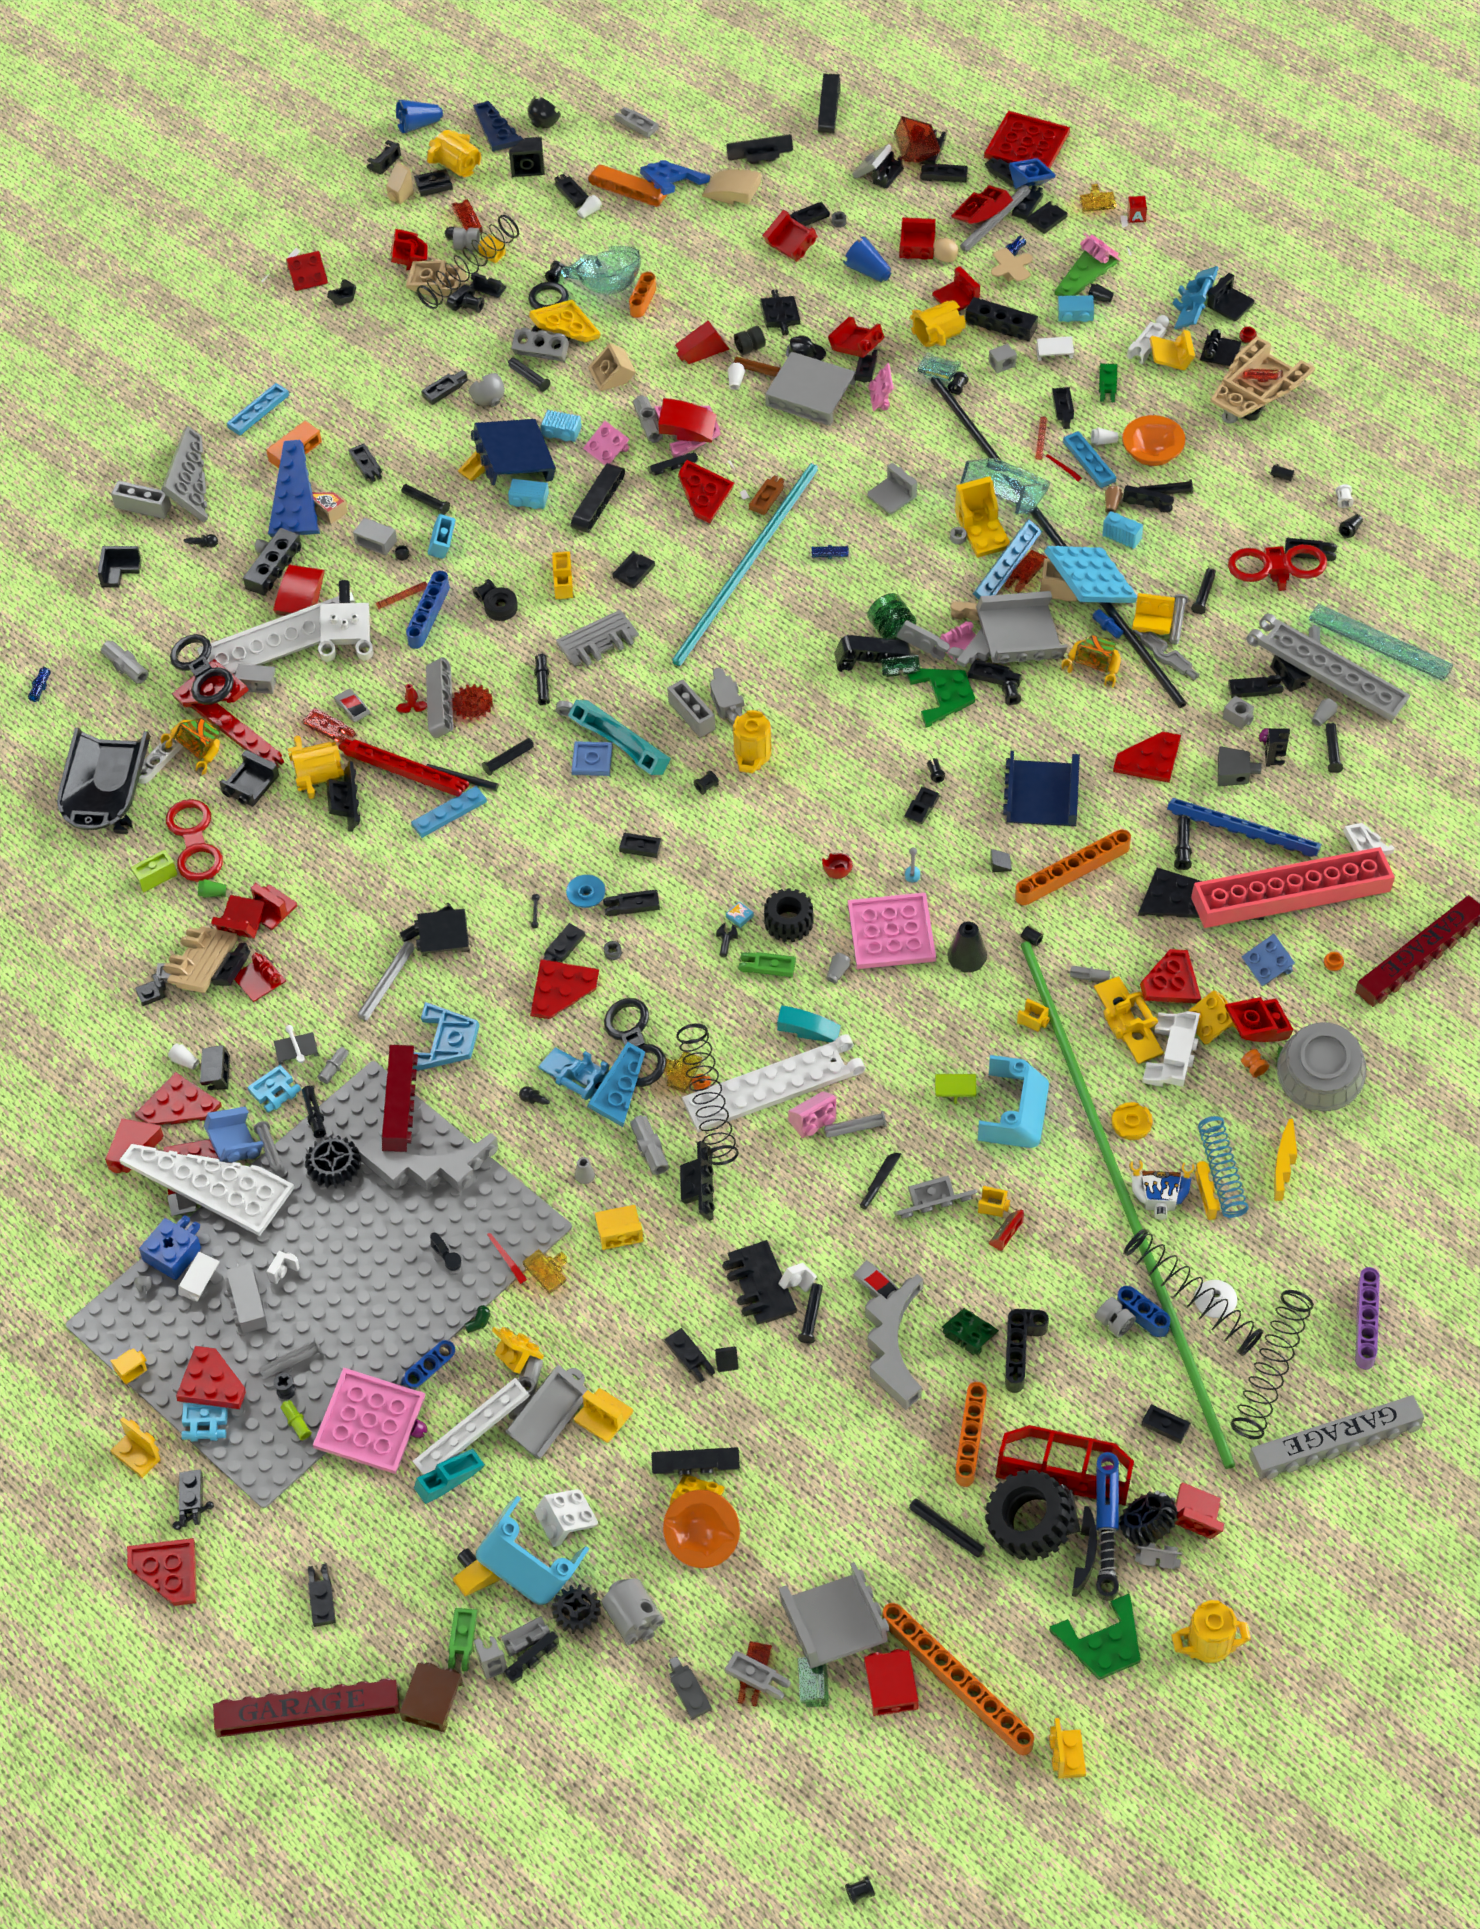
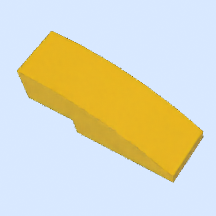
[552,551,573,599]
[453,1560,501,1596]

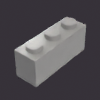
[111,481,171,519]
[667,679,716,738]
[224,1263,268,1333]

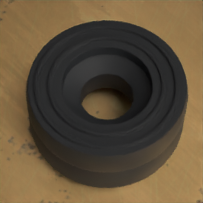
[484,587,518,621]

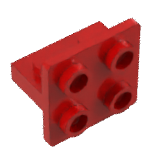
[250,883,298,930]

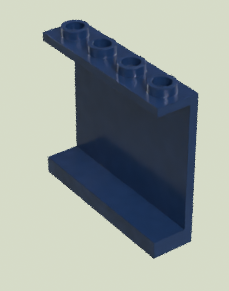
[471,419,556,486]
[1003,750,1080,827]

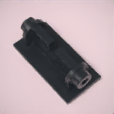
[470,273,507,298]

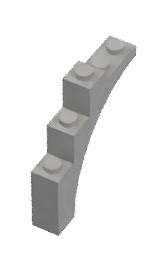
[359,1133,498,1192]
[865,1274,923,1410]

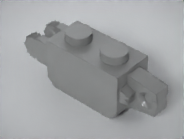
[710,667,744,725]

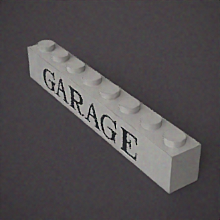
[1249,1395,1424,1479]

